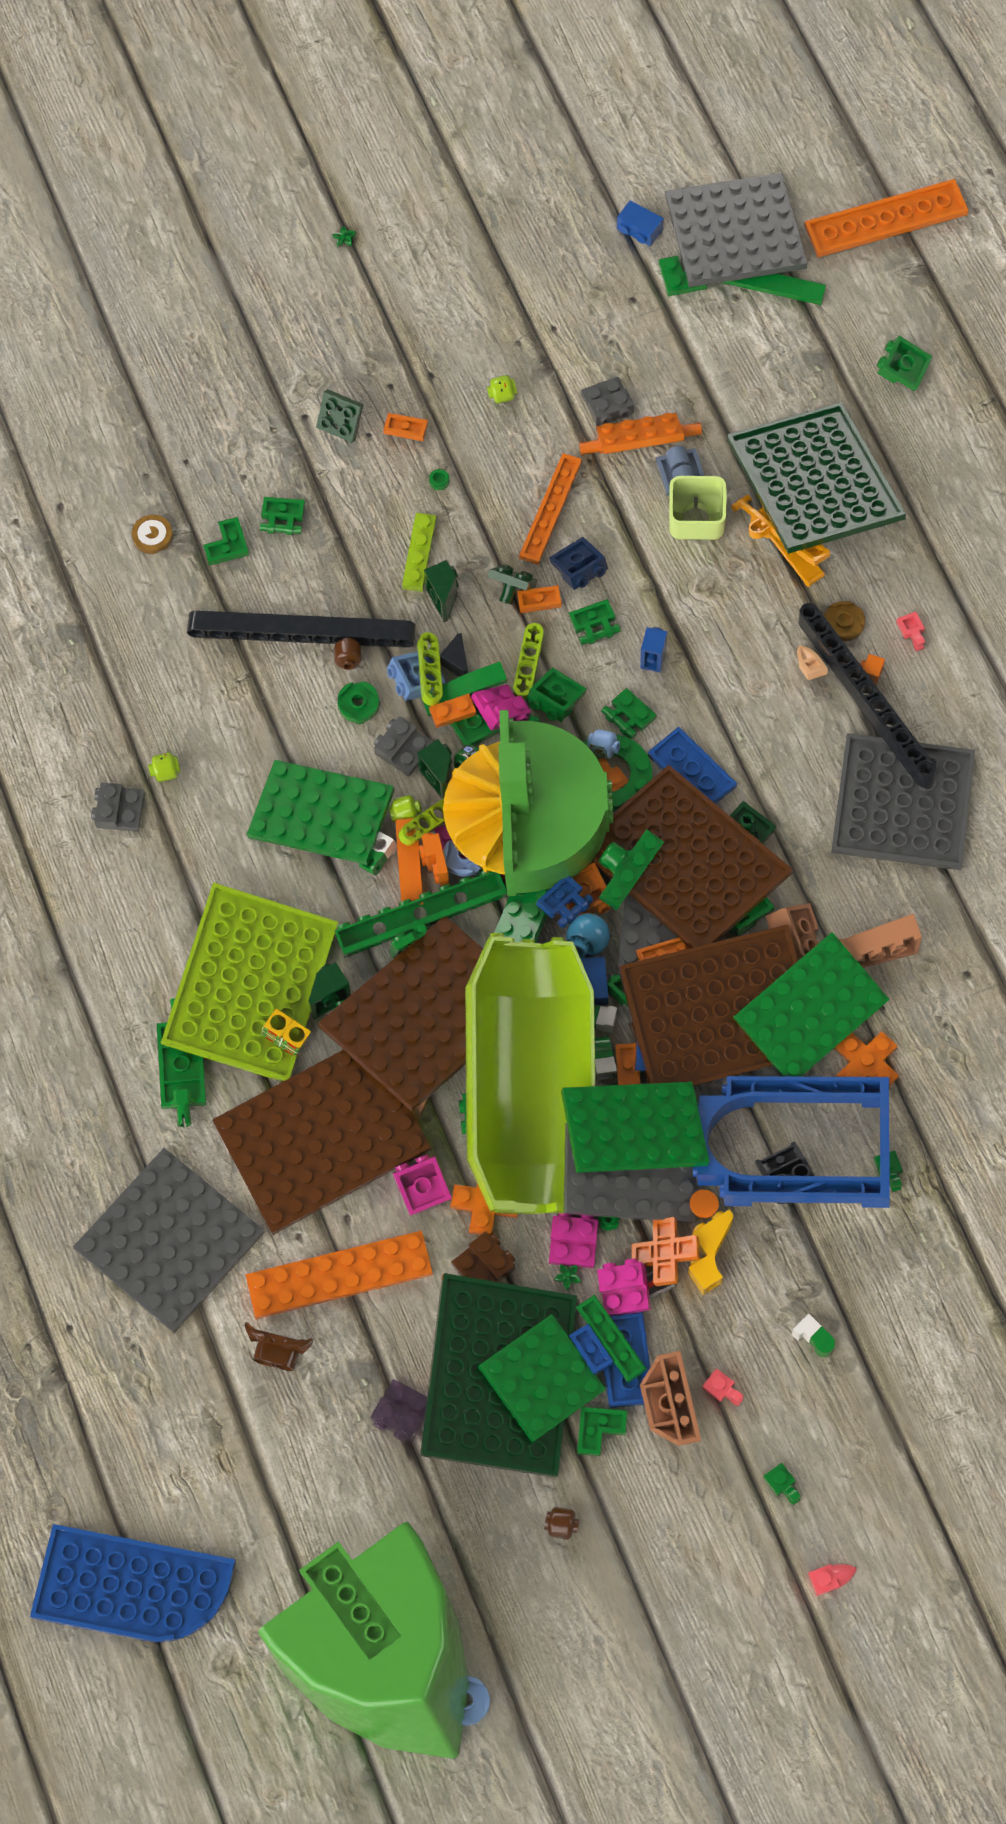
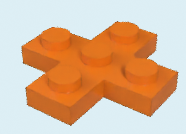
[834,1031,899,1087]
[450,1184,518,1235]
[632,1217,699,1286]

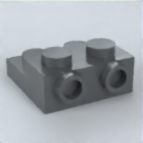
[581,377,634,426]
[374,716,434,776]
[91,782,145,832]

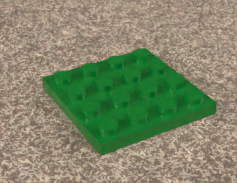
[478,1314,606,1443]

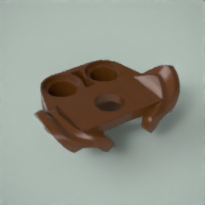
[245,1322,314,1371]

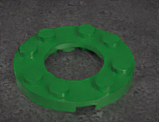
[583,734,652,813]

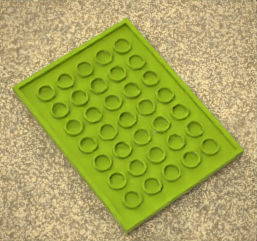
[161,882,338,1082]

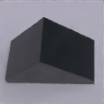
[440,633,468,677]

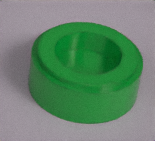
[429,469,450,490]

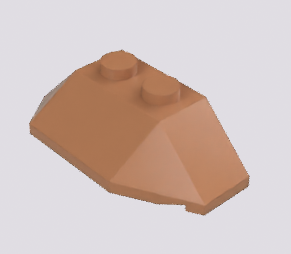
[640,1351,701,1446]

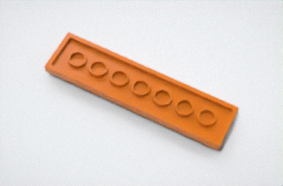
[804,179,969,258]
[245,1230,433,1319]

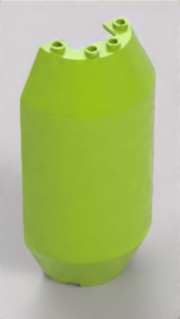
[465,933,595,1214]

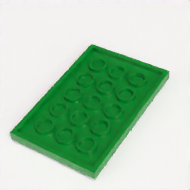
[246,760,395,865]
[733,932,890,1077]
[561,1082,709,1173]

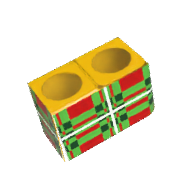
[260,1008,311,1056]

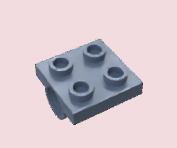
[656,446,705,496]

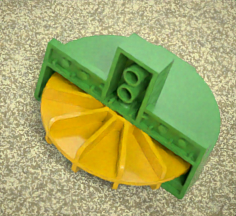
[443,710,613,896]

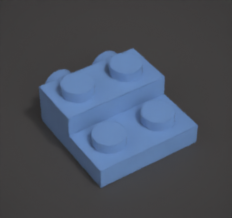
[387,652,446,701]

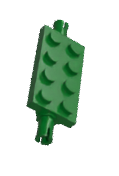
[494,888,551,943]
[156,998,207,1127]

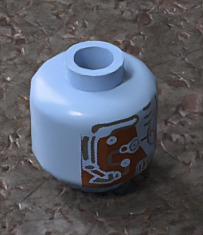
[587,729,620,759]

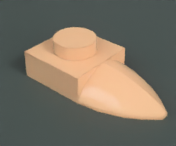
[797,645,827,680]

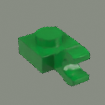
[873,1150,903,1192]
[763,1462,801,1505]

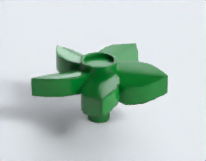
[332,226,356,247]
[554,1264,581,1291]

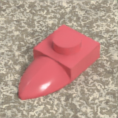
[808,1564,857,1596]

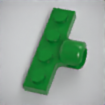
[599,829,664,911]

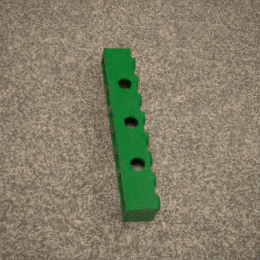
[335,871,507,958]

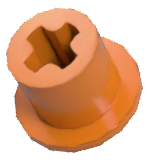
[690,1189,719,1219]

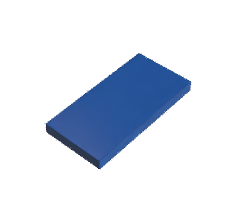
[647,726,737,804]
[604,1312,650,1409]

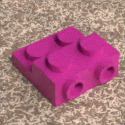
[471,684,531,731]
[392,1154,452,1216]
[549,1213,598,1268]
[597,1259,651,1316]

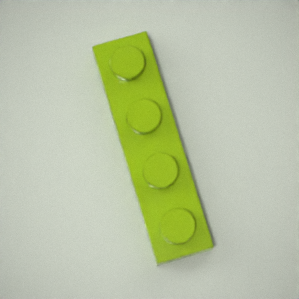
[402,513,436,592]

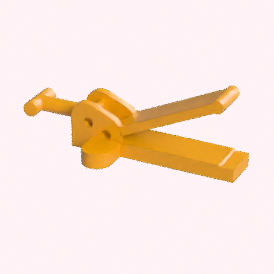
[731,494,830,587]

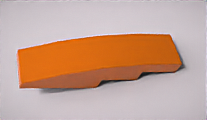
[395,818,423,905]

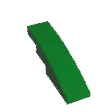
[421,661,507,716]

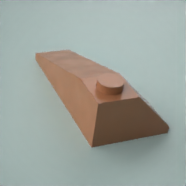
[766,903,819,960]

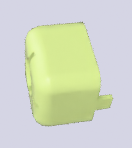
[669,476,727,540]

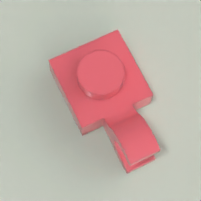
[896,611,925,651]
[702,1368,744,1406]

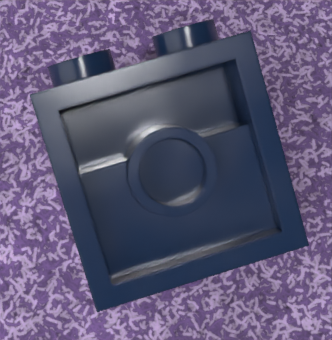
[549,537,608,590]

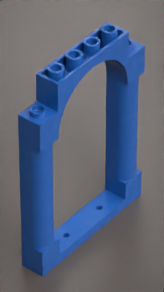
[693,1076,890,1208]

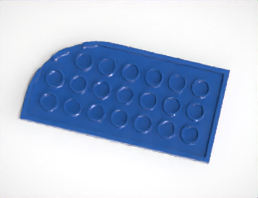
[30,1524,236,1642]

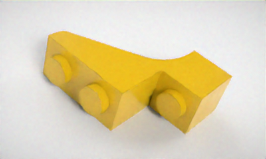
[688,1209,733,1295]

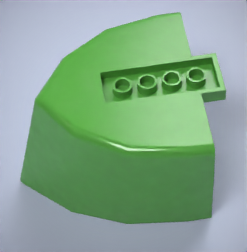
[258,1522,469,1759]

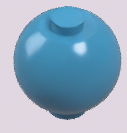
[566,913,610,958]

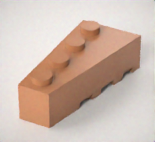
[839,913,922,968]

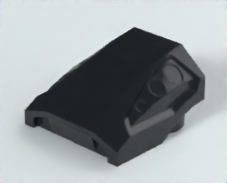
[755,1141,814,1204]

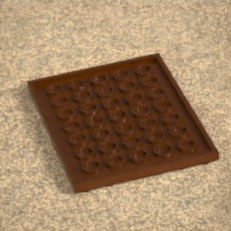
[591,765,793,948]
[318,916,483,1111]
[618,924,798,1086]
[212,1050,432,1235]

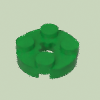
[337,681,380,725]

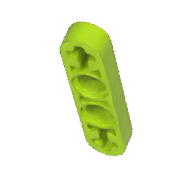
[513,623,544,700]
[417,632,443,706]
[398,798,445,845]

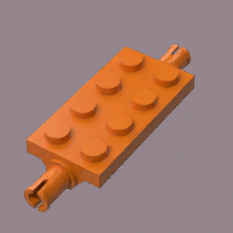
[579,413,702,455]

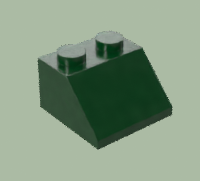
[424,560,459,622]
[417,739,453,799]
[308,962,351,1020]

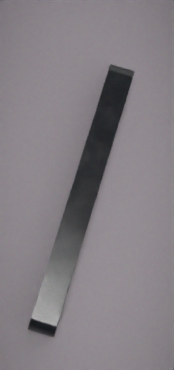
[798,603,936,787]
[187,610,416,648]

